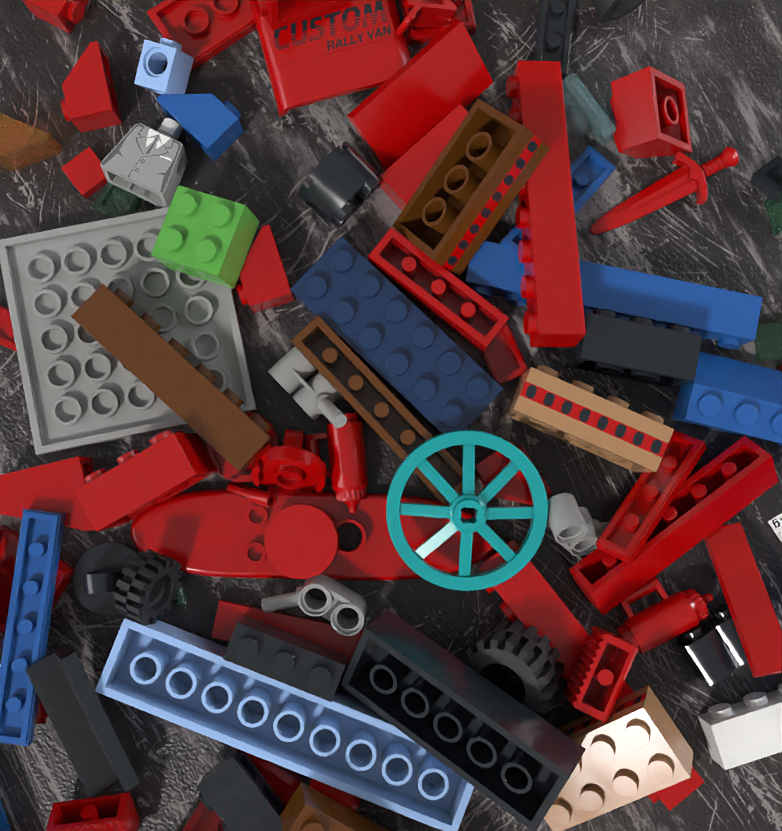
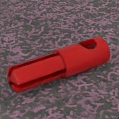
[227,481,275,508]

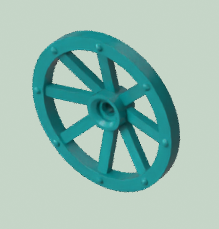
[386,430,548,591]

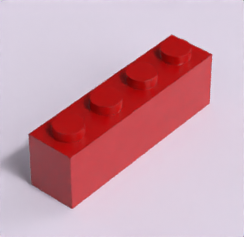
[368,227,509,355]

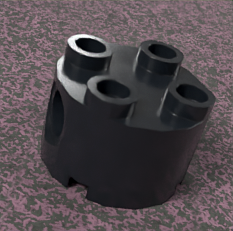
[297,141,381,229]

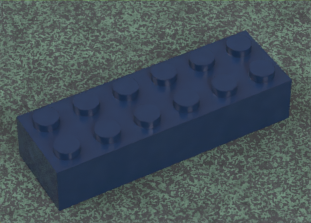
[290,236,503,435]

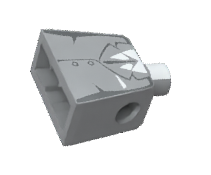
[100,118,187,208]

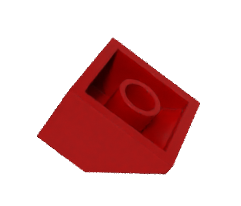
[610,66,692,159]

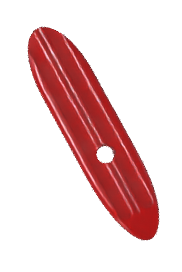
[130,489,493,581]

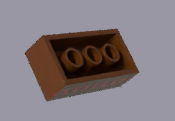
[392,99,550,276]

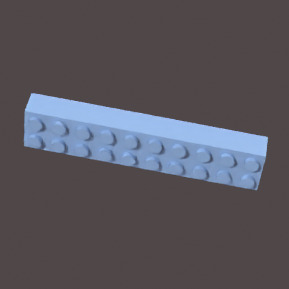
[95,616,474,831]

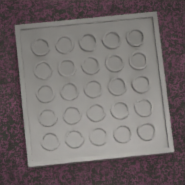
[0,207,257,455]

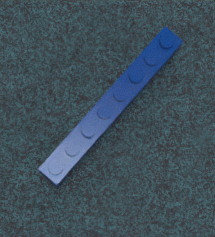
[464,241,763,349]

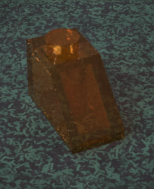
[0,113,62,171]

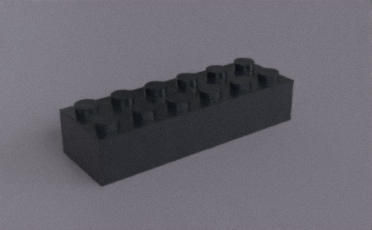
[340,610,586,831]

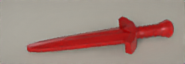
[590,147,739,235]

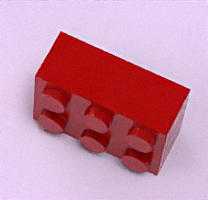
[74,430,218,532]

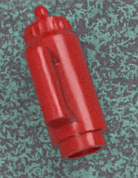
[304,413,369,515]
[616,576,714,655]

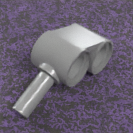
[268,346,347,428]
[547,493,609,556]
[261,574,367,636]

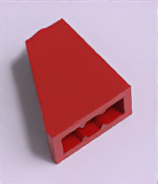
[0,456,95,531]

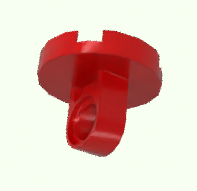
[251,429,327,496]

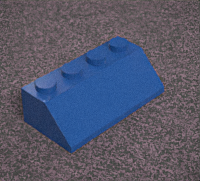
[672,351,782,446]

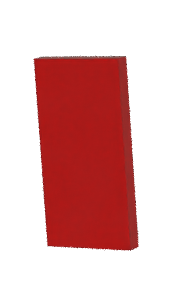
[347,20,493,171]

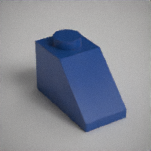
[156,94,244,162]

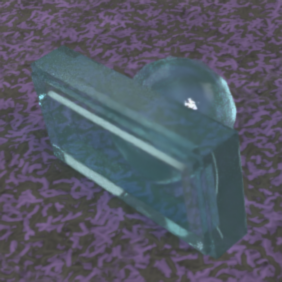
[562,73,616,146]

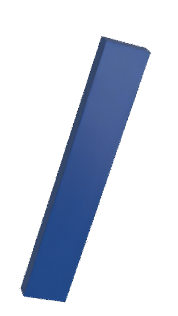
[0,509,66,746]

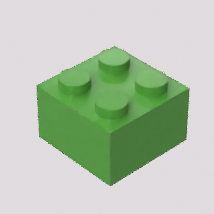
[151,185,260,289]

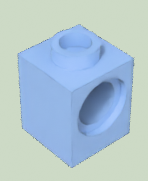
[134,38,194,94]

